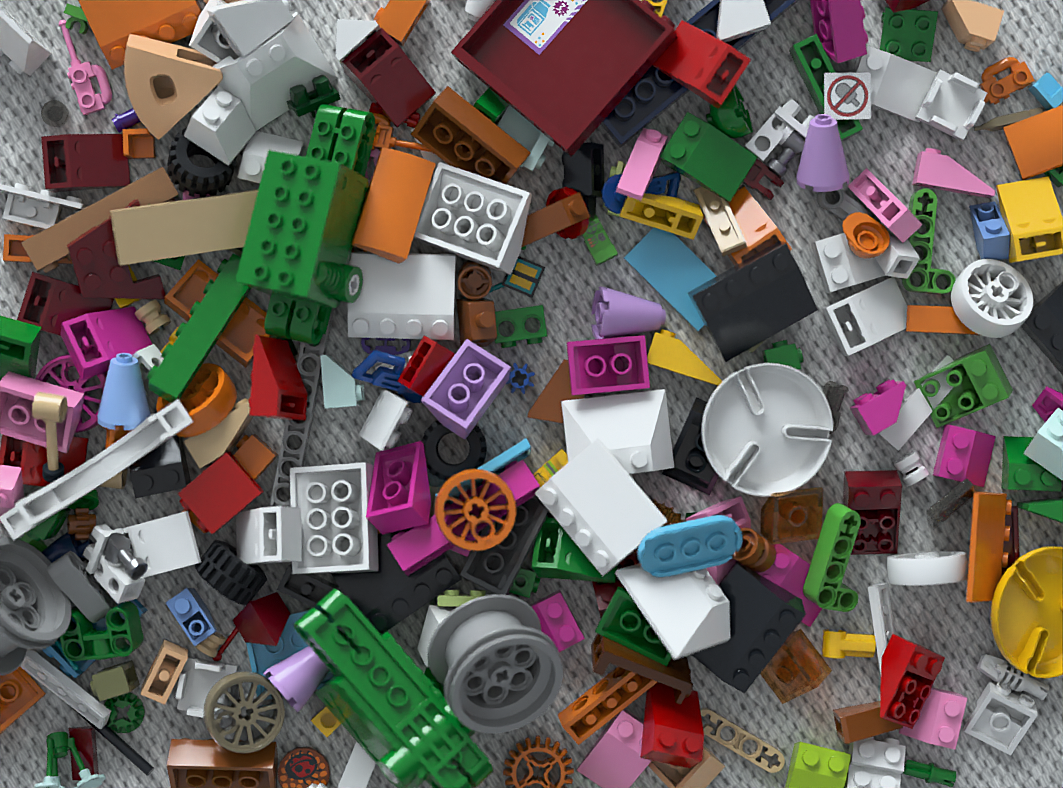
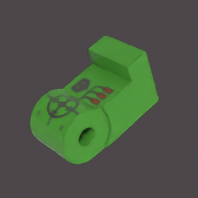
[582,214,618,266]

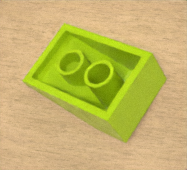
[785,742,851,788]

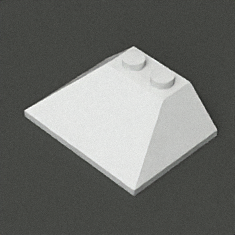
[212,12,338,131]
[561,389,674,474]
[615,563,730,659]

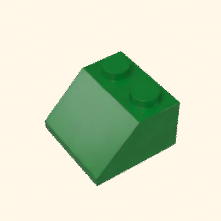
[1001,436,1062,491]

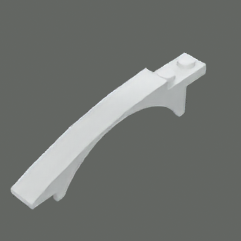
[0,399,193,540]

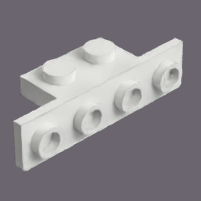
[0,179,87,230]

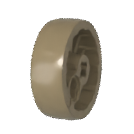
[203,671,285,753]

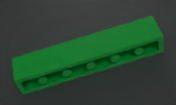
[146,253,252,403]

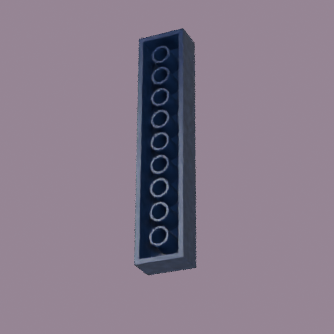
[601,0,799,148]

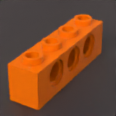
[558,667,657,745]

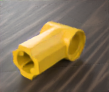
[822,629,876,658]

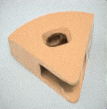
[124,34,223,140]

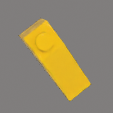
[620,193,704,240]
[647,329,723,386]

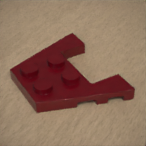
[67,199,166,299]

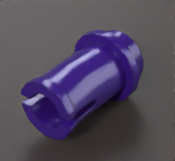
[111,108,141,133]

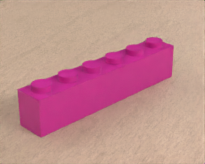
[387,460,541,576]

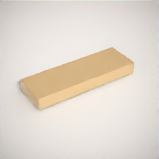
[693,186,747,257]

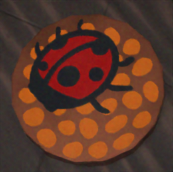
[278,747,331,788]

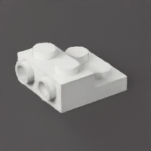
[964,681,1038,755]
[845,736,906,788]

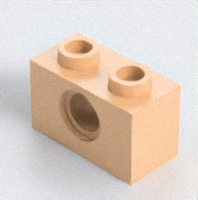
[141,639,188,705]

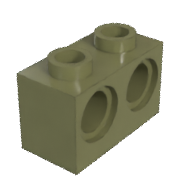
[90,660,140,702]

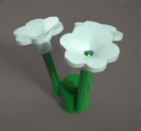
[35,732,106,788]

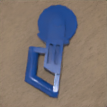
[602,172,681,214]
[351,350,423,403]

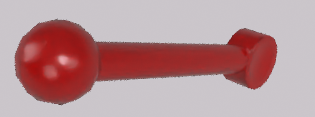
[212,627,239,662]

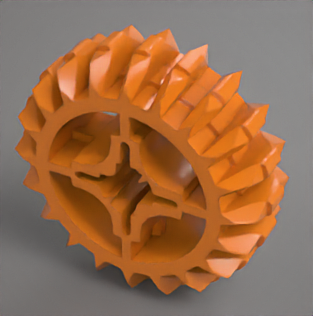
[503,735,574,788]

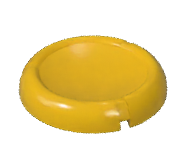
[990,546,1063,678]

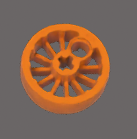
[156,363,237,437]
[435,469,517,551]

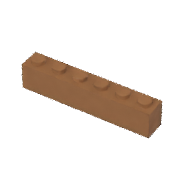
[21,167,179,274]

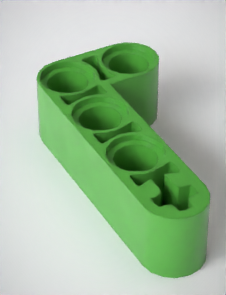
[902,188,956,295]
[803,503,861,612]

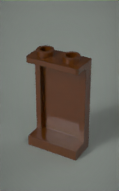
[591,633,693,705]

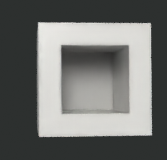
[875,236,920,279]

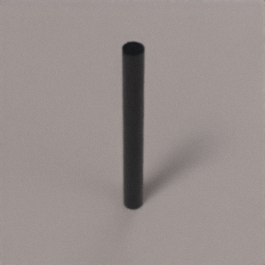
[70,706,154,776]

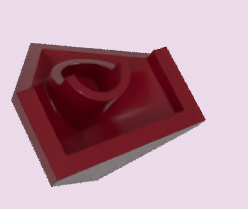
[232,592,291,646]

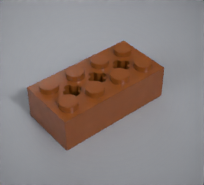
[411,86,531,185]

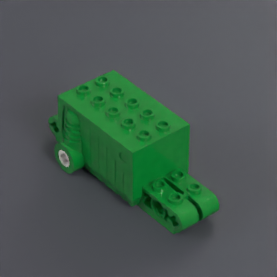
[235,104,376,345]
[294,589,494,788]

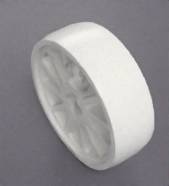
[951,259,1033,338]
[887,551,968,585]

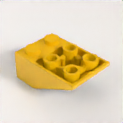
[996,176,1063,263]

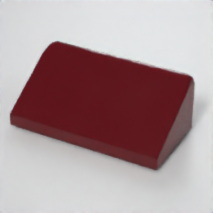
[69,726,99,781]

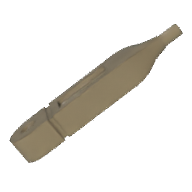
[974,107,1044,131]

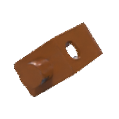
[456,298,497,347]

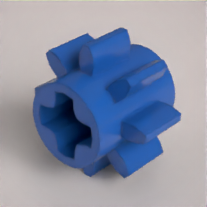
[506,363,535,394]

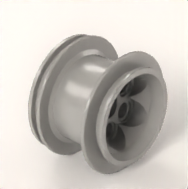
[0,537,71,676]
[427,595,563,734]

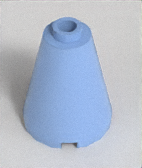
[97,353,151,430]

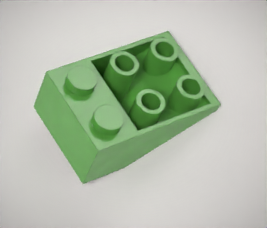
[914,344,1013,428]

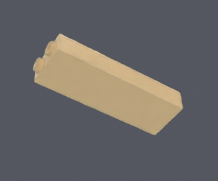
[110,189,258,265]

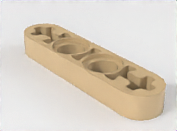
[700,708,785,773]

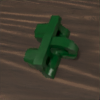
[286,75,341,118]

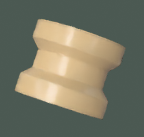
[195,632,226,658]

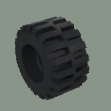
[167,127,237,197]
[421,420,487,481]
[195,540,267,605]

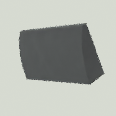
[460,495,550,595]

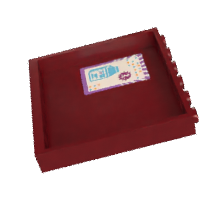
[451,0,677,157]

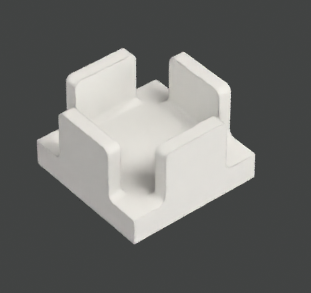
[915,69,987,141]
[176,657,238,718]

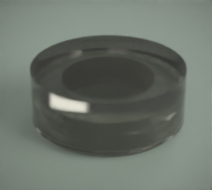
[41,100,69,127]

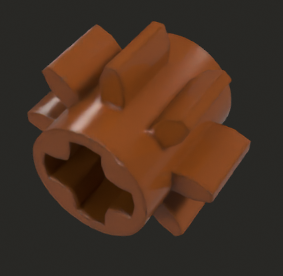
[67,508,96,540]

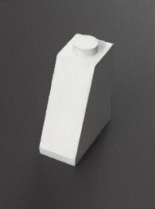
[206,0,294,57]
[716,0,771,42]

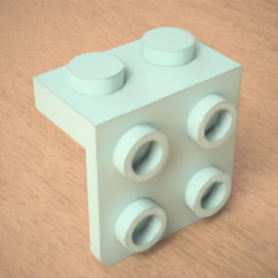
[498,105,554,174]

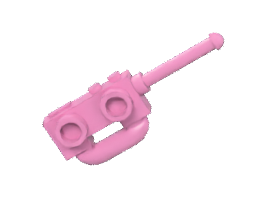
[59,20,112,116]

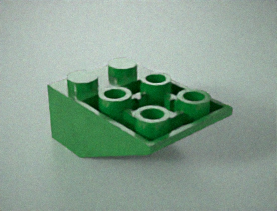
[0,316,42,380]
[531,518,618,583]

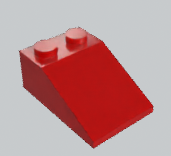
[640,682,704,768]

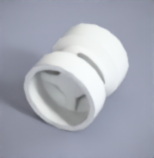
[893,451,929,487]

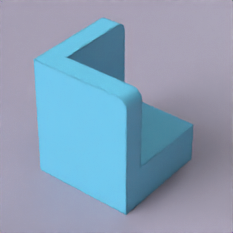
[1028,73,1063,111]

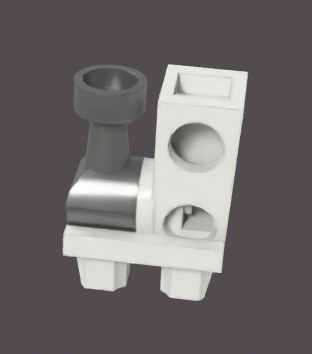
[744,99,815,179]
[83,524,148,603]

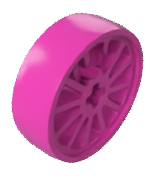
[35,354,108,433]

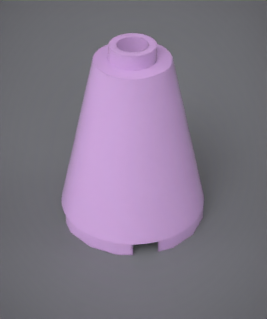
[796,114,850,192]
[591,287,666,339]
[263,646,330,712]

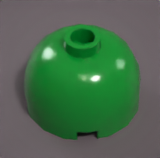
[706,84,753,139]

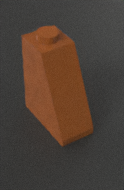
[522,192,590,247]
[528,359,585,423]
[833,701,903,744]

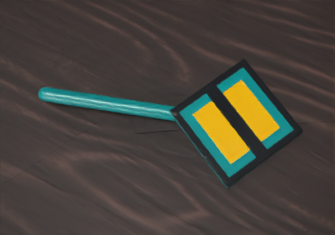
[461,256,545,299]

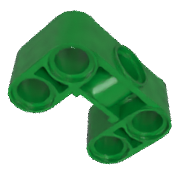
[60,601,144,661]

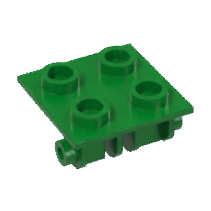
[879,7,938,62]

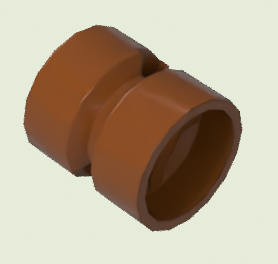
[458,260,492,300]
[732,528,776,573]

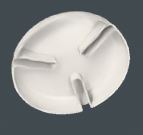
[701,363,833,496]

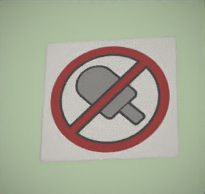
[824,72,871,119]

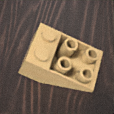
[183,398,254,469]

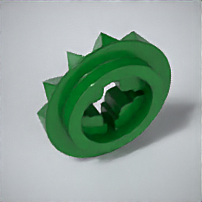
[104,692,145,733]

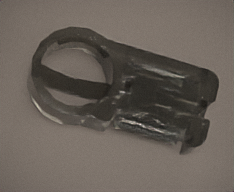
[822,381,849,435]

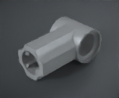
[817,189,869,221]

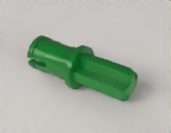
[903,759,956,787]

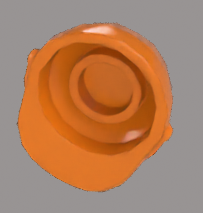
[842,212,890,258]

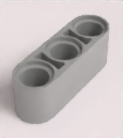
[47,551,117,623]

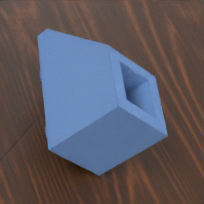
[969,201,1010,260]
[166,588,217,646]

